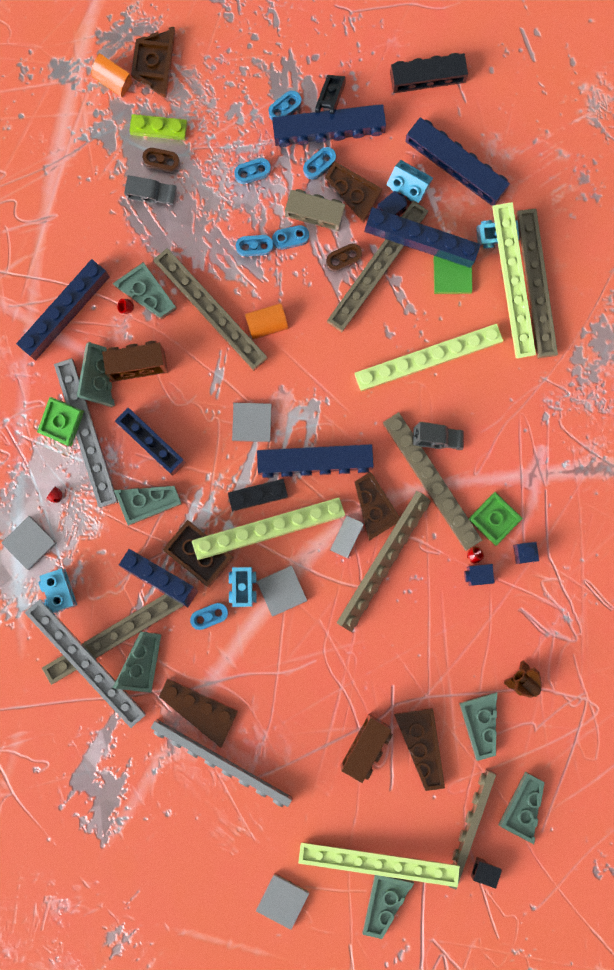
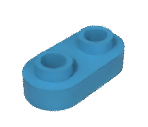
[268,91,301,120]
[303,147,336,180]
[234,158,271,184]
[272,225,309,250]
[236,235,273,257]
[190,603,228,630]

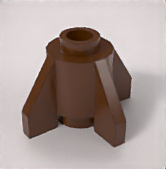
[504,661,542,698]

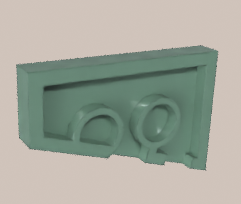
[114,486,182,526]
[113,631,161,693]
[459,692,497,761]
[362,875,414,939]

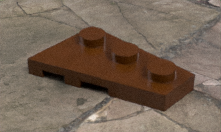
[325,161,383,223]
[354,472,400,541]

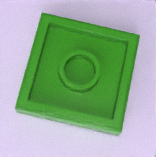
[433,256,472,294]
[37,397,84,446]
[468,492,523,546]

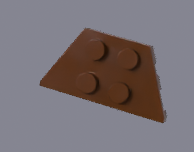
[131,27,175,98]

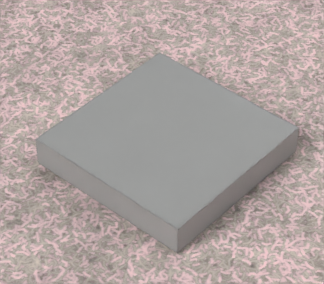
[232,403,272,442]
[1,516,56,570]
[257,566,307,617]
[256,873,309,930]

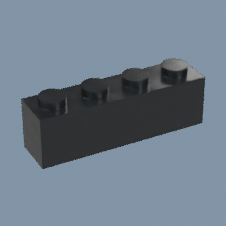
[390,53,468,94]

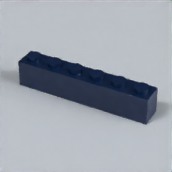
[272,104,386,147]
[405,117,510,206]
[364,207,481,268]
[16,259,110,361]
[257,444,374,478]

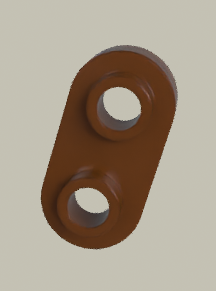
[142,148,180,172]
[326,243,362,272]

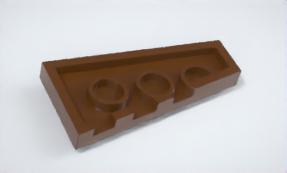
[159,679,238,748]
[394,708,445,791]

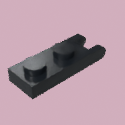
[315,75,346,114]

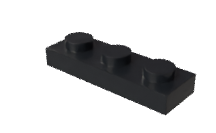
[228,479,288,512]

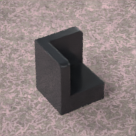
[471,857,502,889]

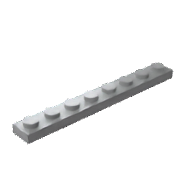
[54,358,118,508]
[24,598,146,728]
[151,719,292,807]

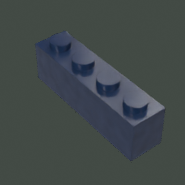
[115,408,186,476]
[119,549,198,608]

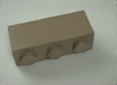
[285,189,345,231]

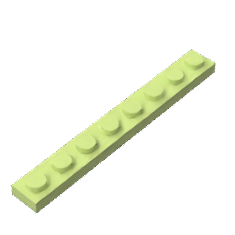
[492,202,536,358]
[354,324,503,392]
[192,498,345,560]
[298,842,460,887]

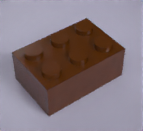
[102,341,168,382]
[163,520,234,587]
[340,714,393,783]

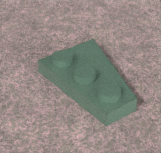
[113,262,177,319]
[77,342,115,407]
[498,772,545,844]

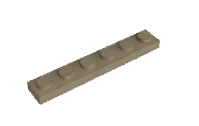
[449,769,496,889]

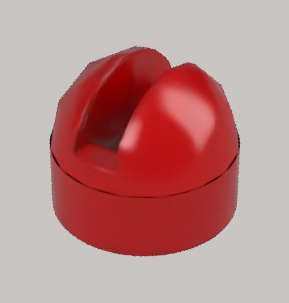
[117,298,134,314]
[46,486,63,503]
[467,546,484,563]

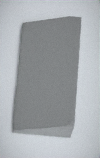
[330,516,364,558]

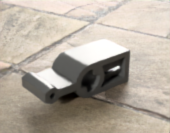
[124,175,177,205]
[413,422,464,450]

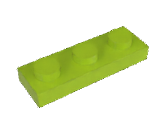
[129,114,187,140]

